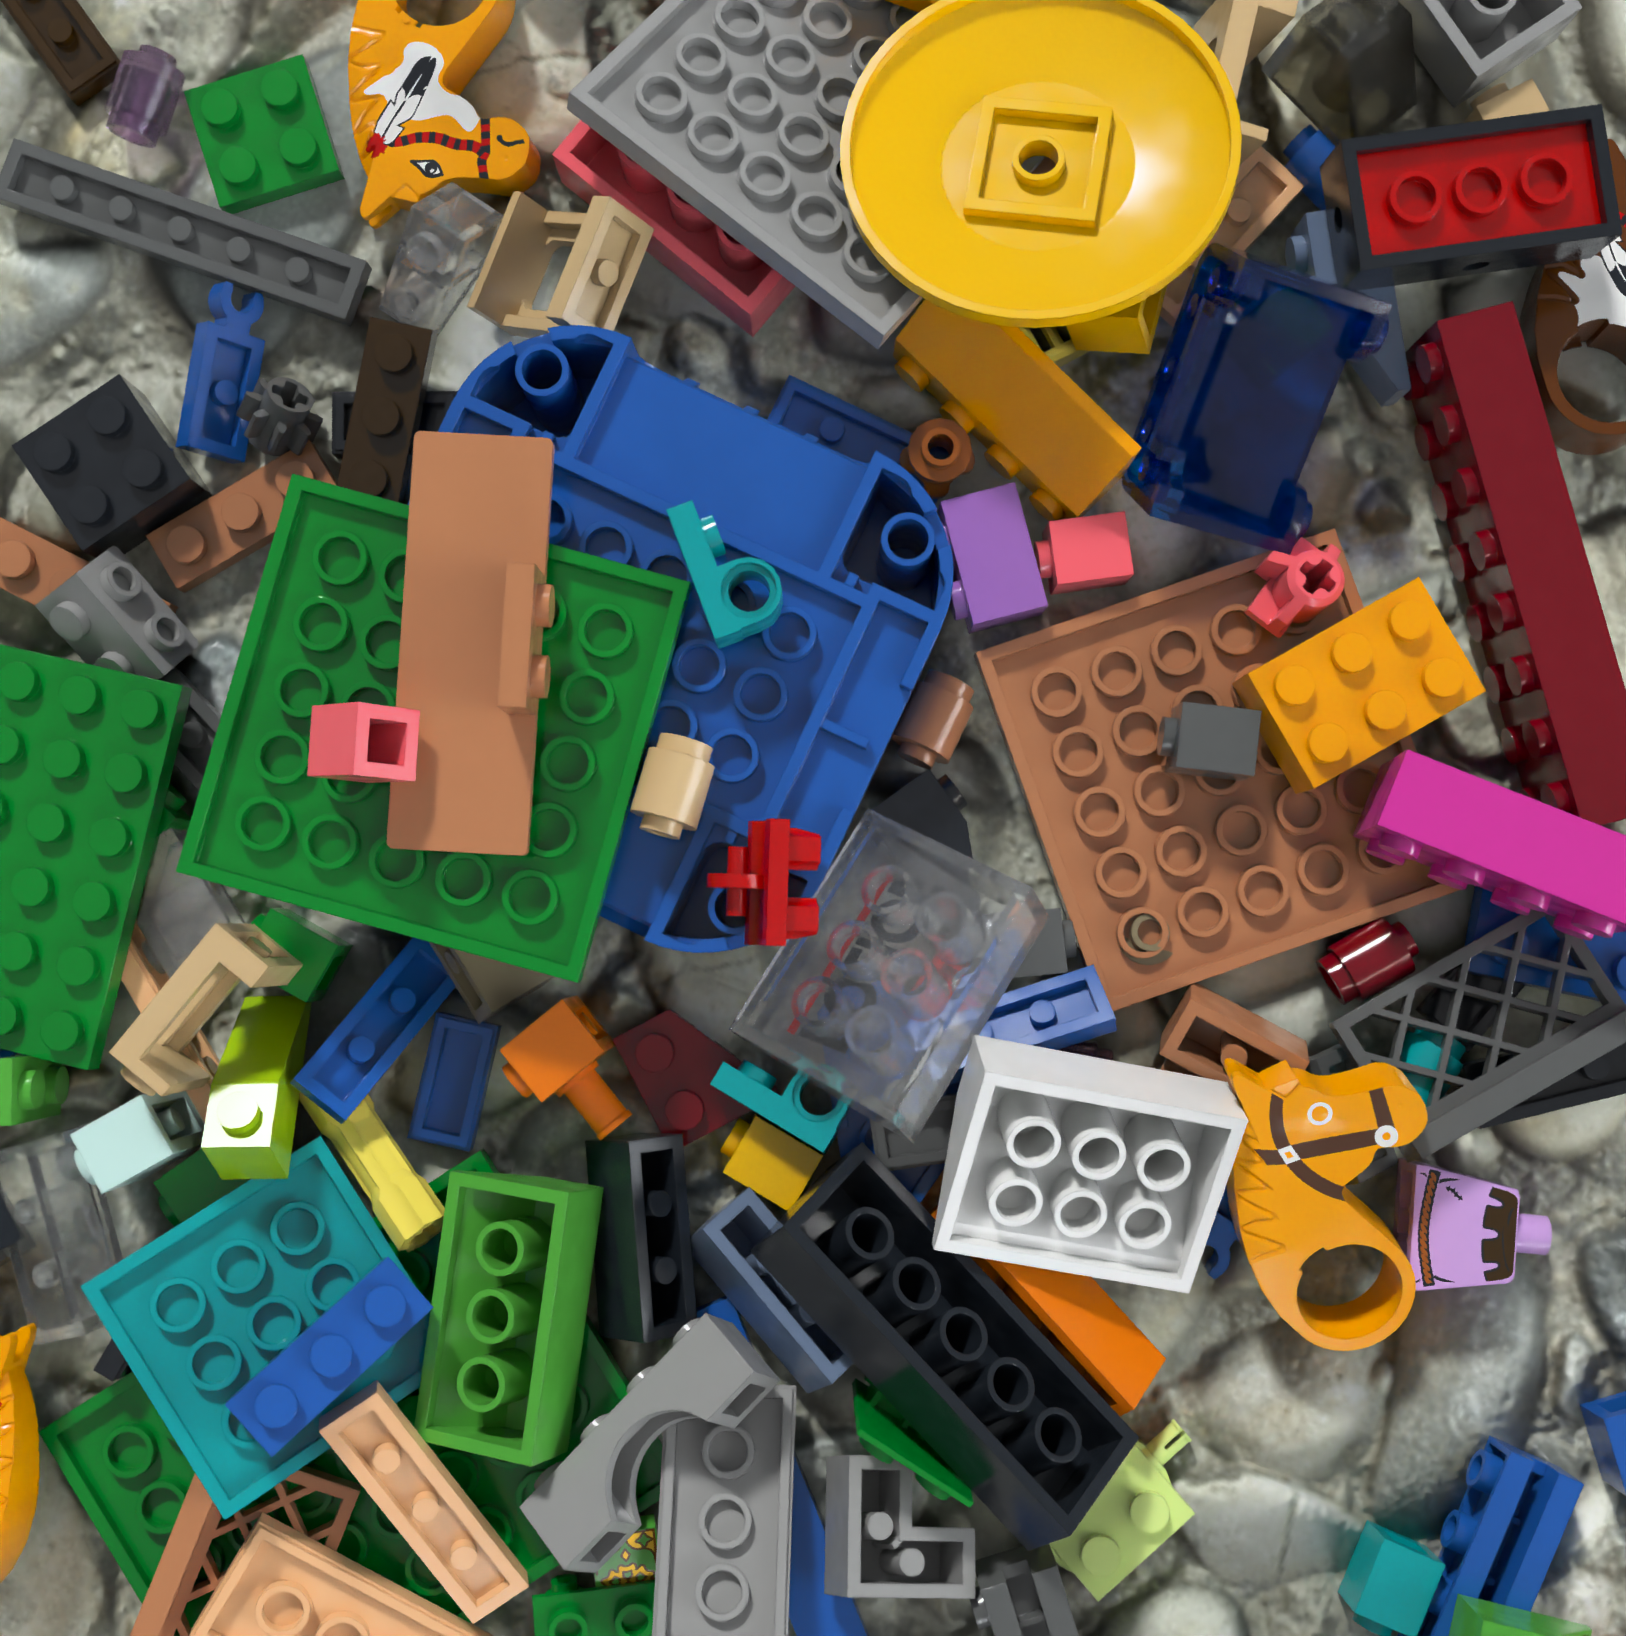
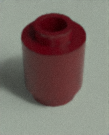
[1316,917,1419,1005]

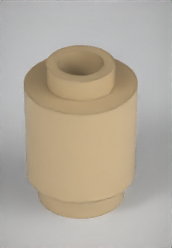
[630,733,715,840]

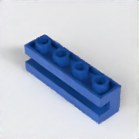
[1397,1436,1584,1636]

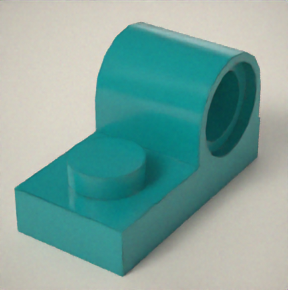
[666,500,783,649]
[710,1059,851,1155]

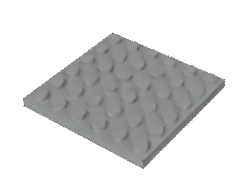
[567,0,1045,349]

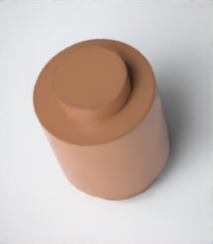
[891,670,974,770]

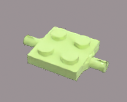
[1049,1419,1195,1602]

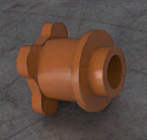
[899,418,975,499]

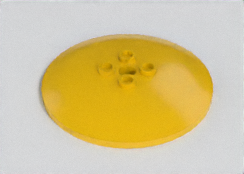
[840,0,1242,328]

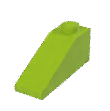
[201,996,311,1180]

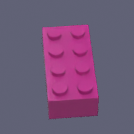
[1353,749,1626,941]

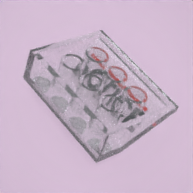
[729,808,1050,1144]

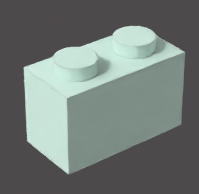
[70,1091,204,1194]

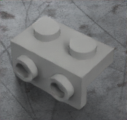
[35,546,199,680]

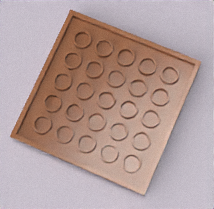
[974,528,1460,1011]

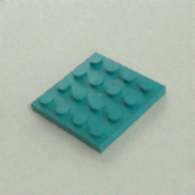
[80,1136,430,1520]

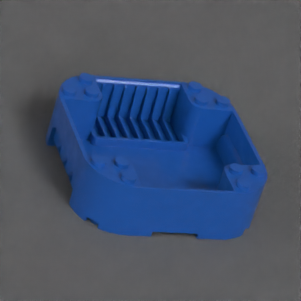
[407,325,953,953]

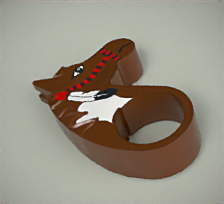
[1519,139,1626,455]

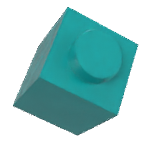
[1338,1520,1446,1636]

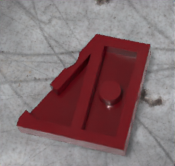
[612,1008,781,1146]

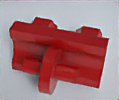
[706,818,821,946]

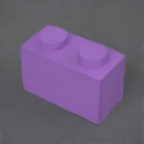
[937,482,1048,634]

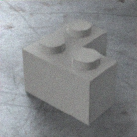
[824,1455,975,1599]

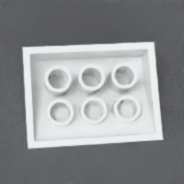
[932,1035,1248,1294]

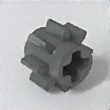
[236,377,323,456]

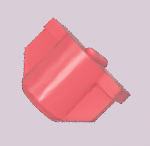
[1244,537,1345,639]

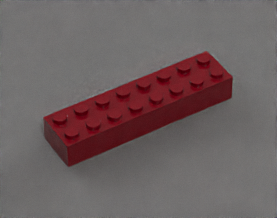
[1403,301,1626,825]

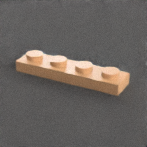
[318,1380,529,1624]

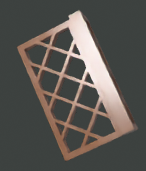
[130,1466,361,1636]

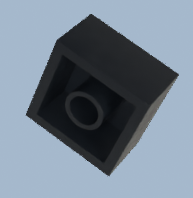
[12,374,212,558]

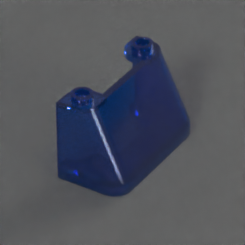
[1122,243,1392,555]

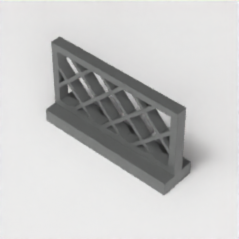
[1328,909,1626,1163]

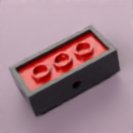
[1320,104,1622,293]

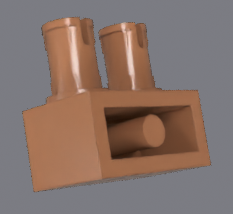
[1159,983,1310,1099]

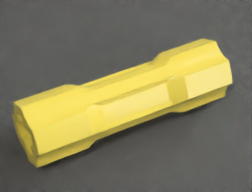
[299,1092,445,1252]

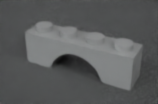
[519,1313,780,1573]

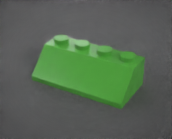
[414,1170,604,1467]

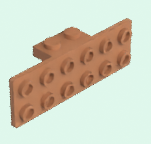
[386,431,555,856]

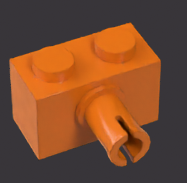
[499,995,632,1141]

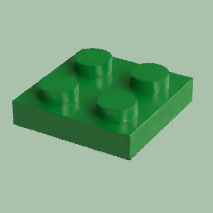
[184,54,345,214]

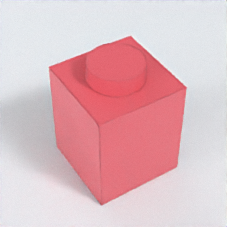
[1034,511,1134,595]
[307,702,420,783]

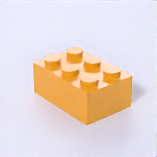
[1232,577,1486,794]

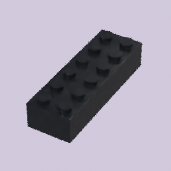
[750,1142,1139,1551]

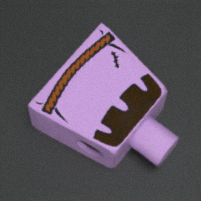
[1393,1158,1552,1291]

